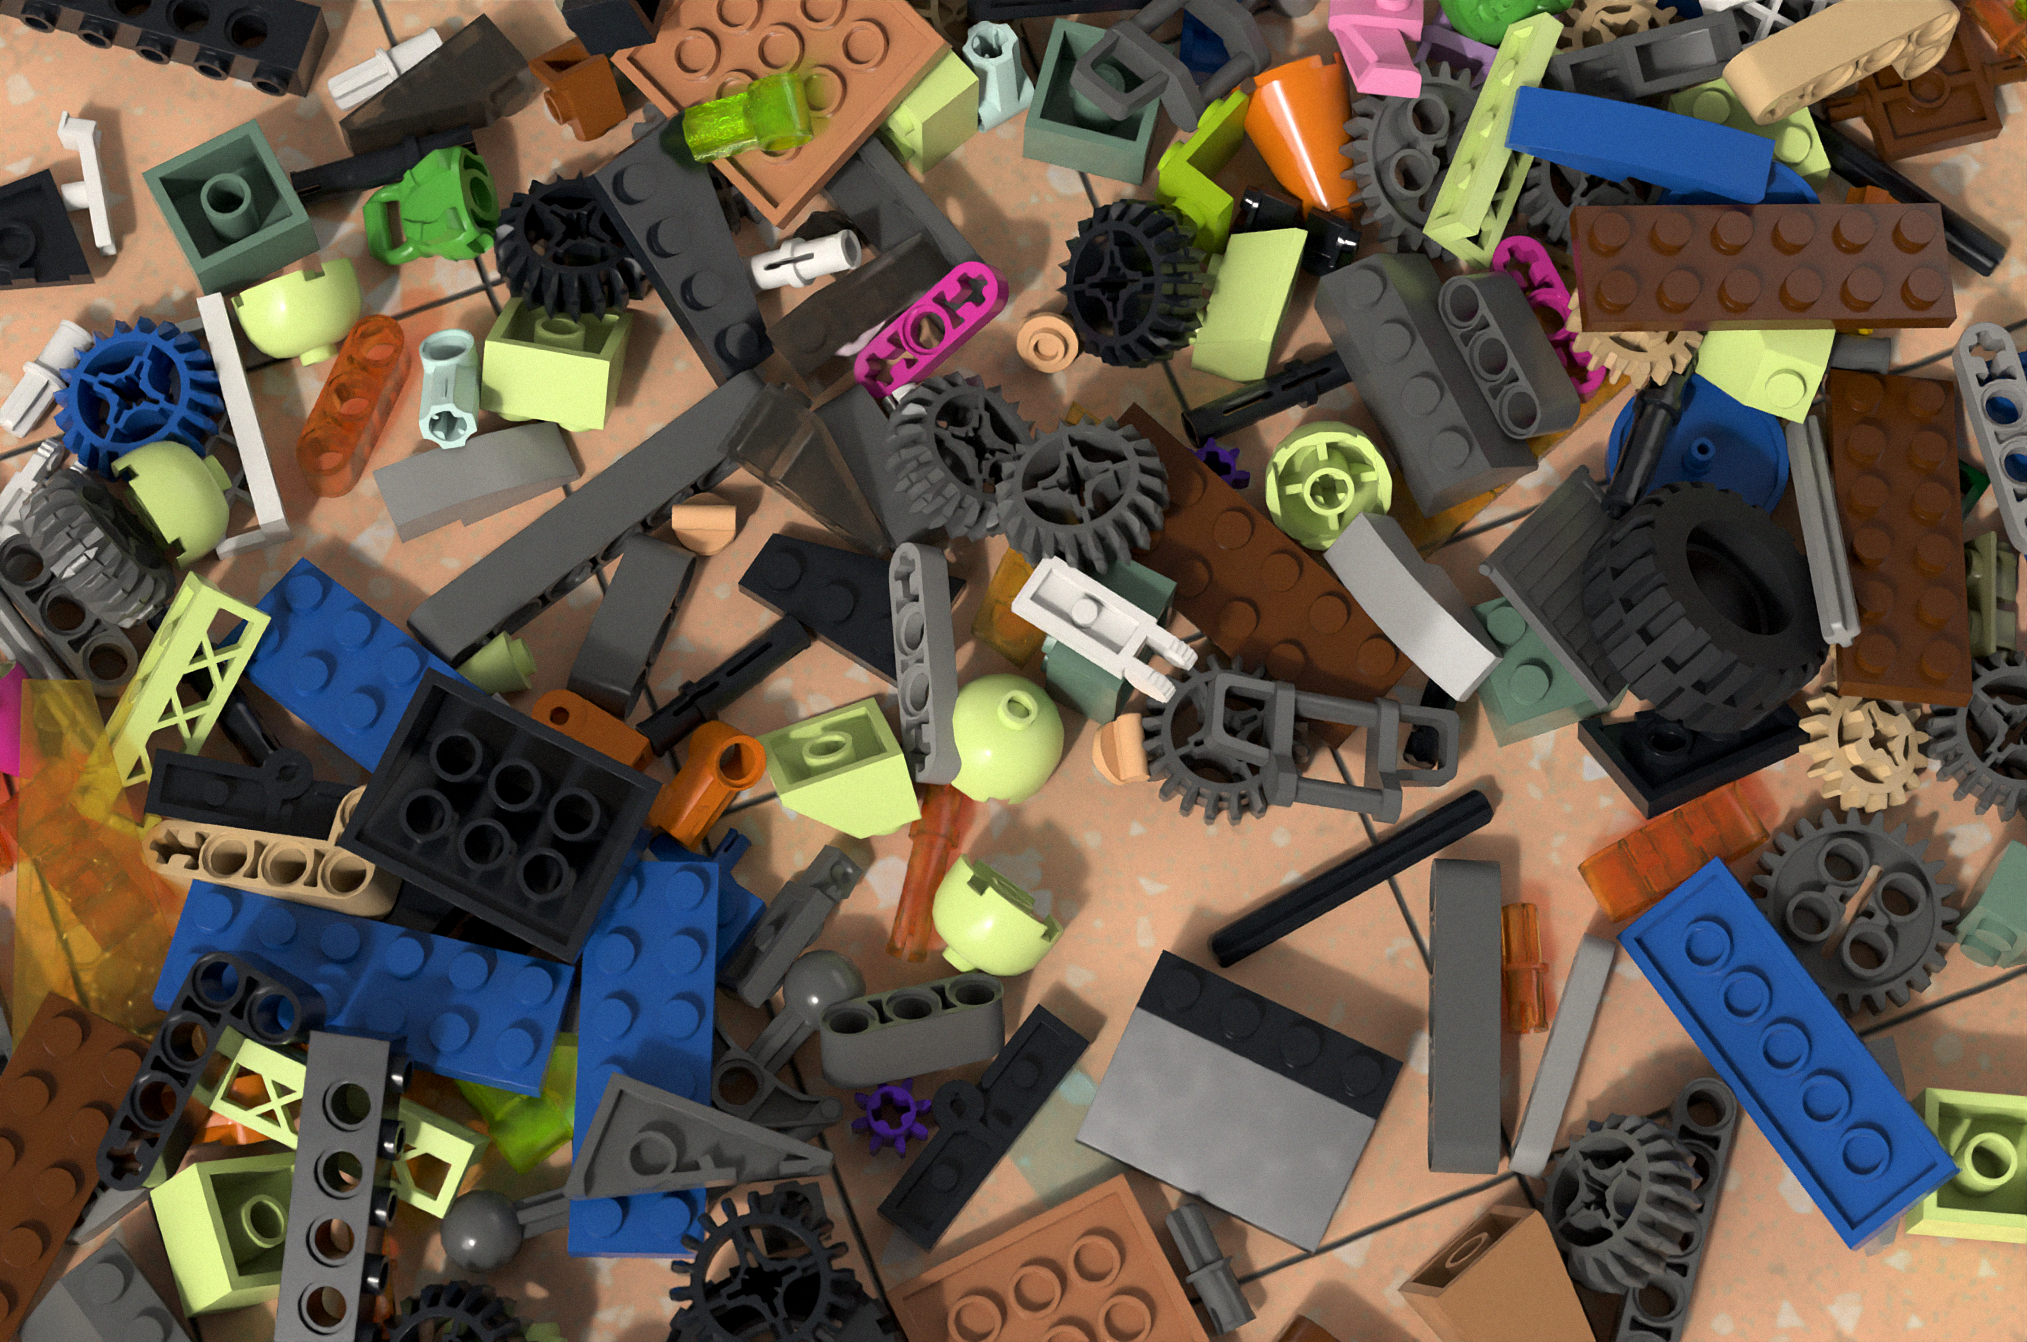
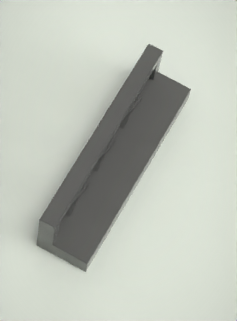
[819,133,988,335]

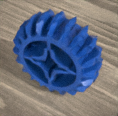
[53,316,226,486]

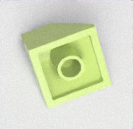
[1693,329,1836,424]
[754,697,922,839]

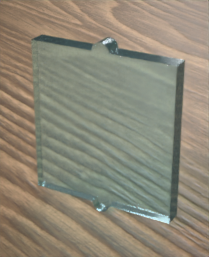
[1007,1067,1132,1210]

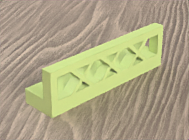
[1423,12,1564,271]
[68,570,271,842]
[210,1035,491,1219]

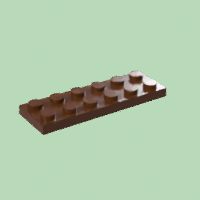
[1569,203,1957,332]
[1824,369,1973,708]
[1079,402,1414,751]
[0,989,152,1342]

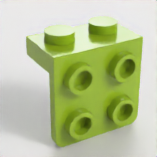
[1154,89,1249,266]

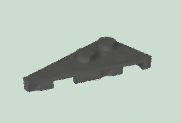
[563,1071,835,1201]

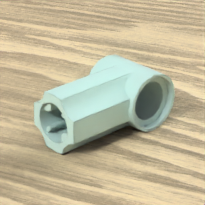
[962,21,1035,134]
[419,328,483,449]

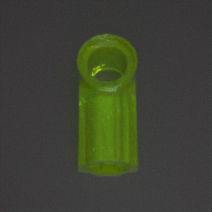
[682,73,815,164]
[451,1078,574,1177]

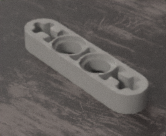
[1952,322,2027,555]
[889,542,962,785]
[1507,932,1616,1180]

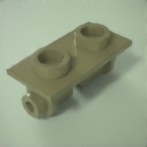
[1964,531,2017,665]

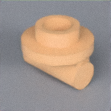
[1016,312,1081,373]
[672,493,737,556]
[1092,713,1151,785]

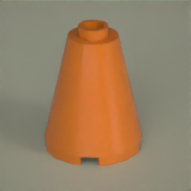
[1227,52,1363,223]

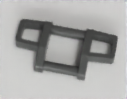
[1070,0,1271,133]
[1204,673,1460,824]

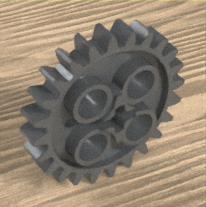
[1339,60,1522,263]
[1747,807,1960,1019]

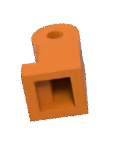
[531,689,654,773]

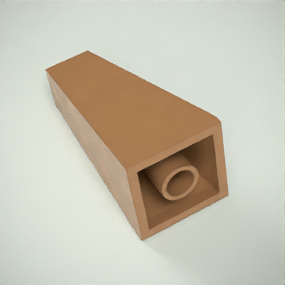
[1398,1204,1596,1342]

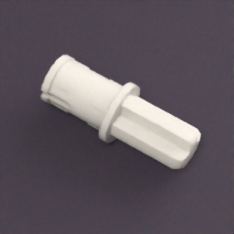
[327,27,450,112]
[0,319,95,438]

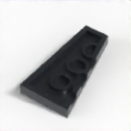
[583,109,775,388]

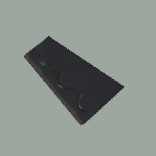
[0,169,96,291]
[738,533,967,689]
[1577,702,1810,820]

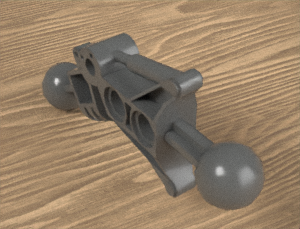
[440,949,866,1274]

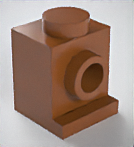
[527,36,628,141]

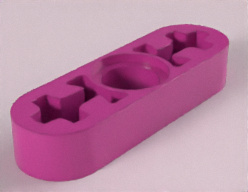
[1489,235,1606,404]
[854,261,1009,399]

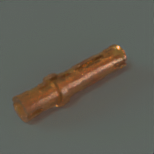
[885,783,964,963]

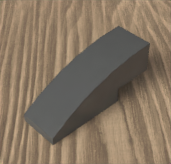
[1541,9,1743,103]

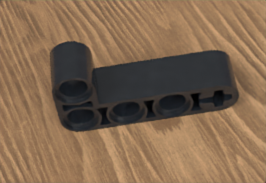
[96,950,327,1192]

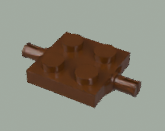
[1821,20,2027,163]

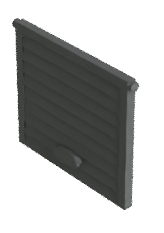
[1479,465,1628,710]

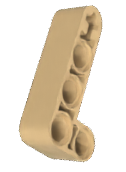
[1722,0,1960,127]
[140,785,403,921]

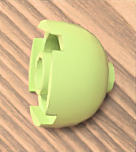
[231,257,363,367]
[1265,421,1392,550]
[110,441,232,571]
[951,673,1065,805]
[932,853,1064,977]

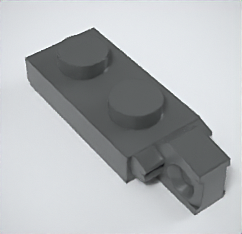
[716,845,863,1009]

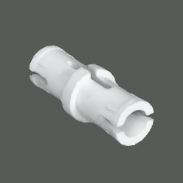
[740,229,862,295]

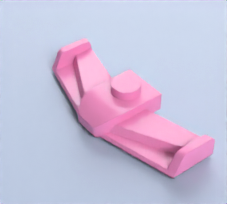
[1328,0,1423,98]

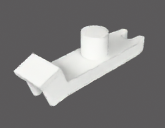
[57,111,117,257]

